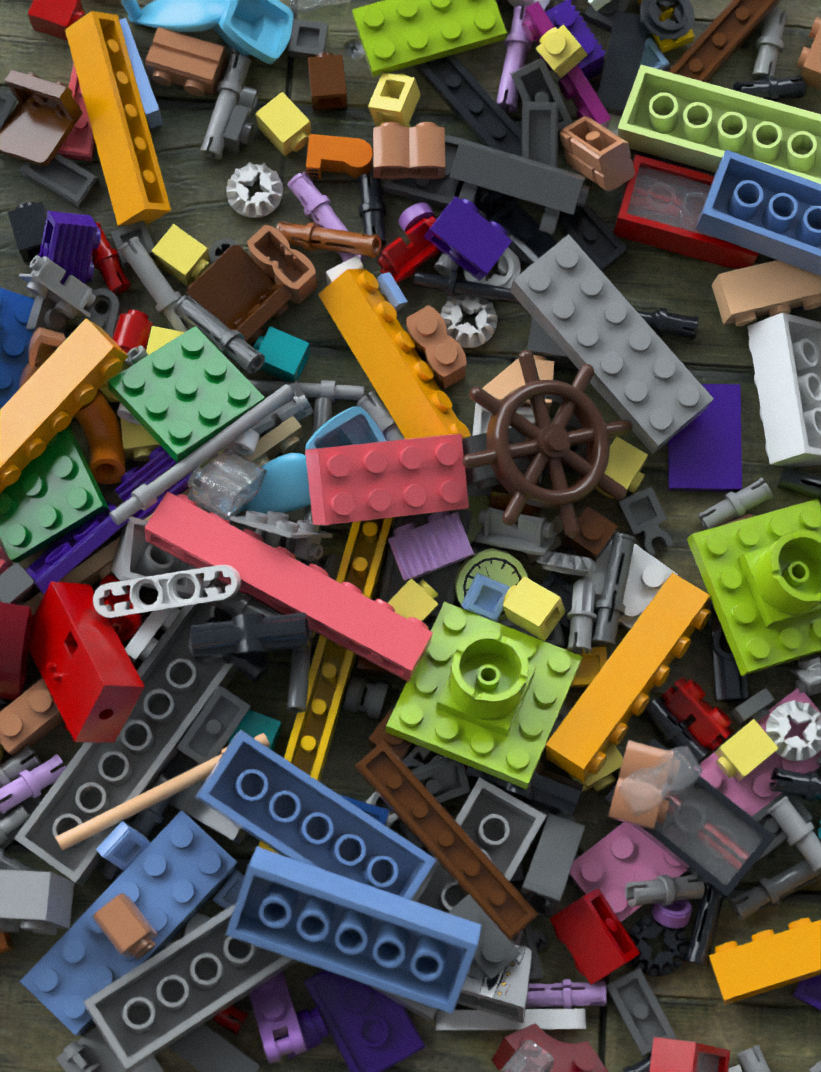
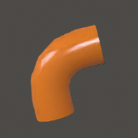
[74,389,126,485]

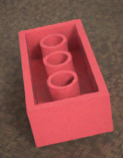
[305,434,469,525]

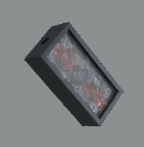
[605,738,776,900]

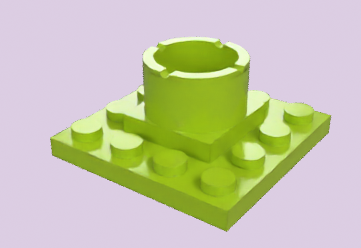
[687,499,821,676]
[386,602,583,789]

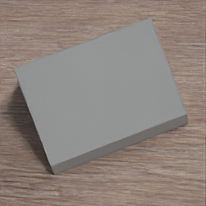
[110,517,195,598]

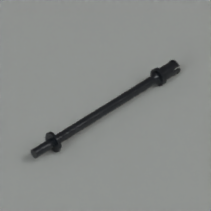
[413,269,699,339]

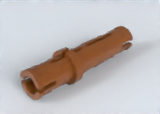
[276,221,381,258]

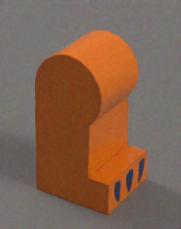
[306,134,373,180]

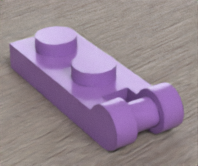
[249,972,307,1064]

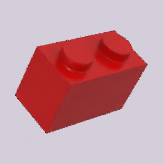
[549,888,640,985]

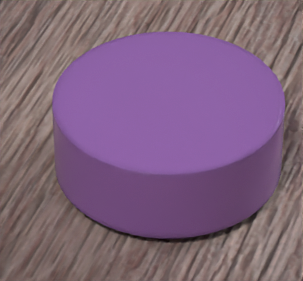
[399,203,436,233]
[652,899,692,928]

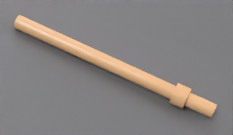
[56,733,270,851]

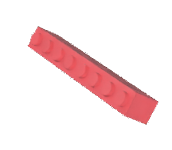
[144,491,433,682]

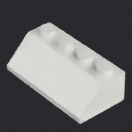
[748,313,821,468]

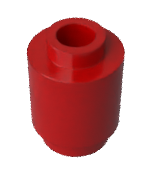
[112,310,154,354]

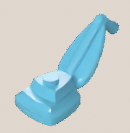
[121,0,293,64]
[216,407,386,523]

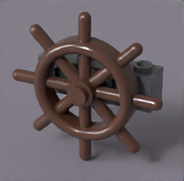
[462,350,633,538]

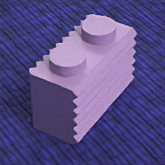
[388,511,474,583]

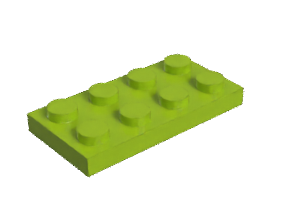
[352,0,507,77]

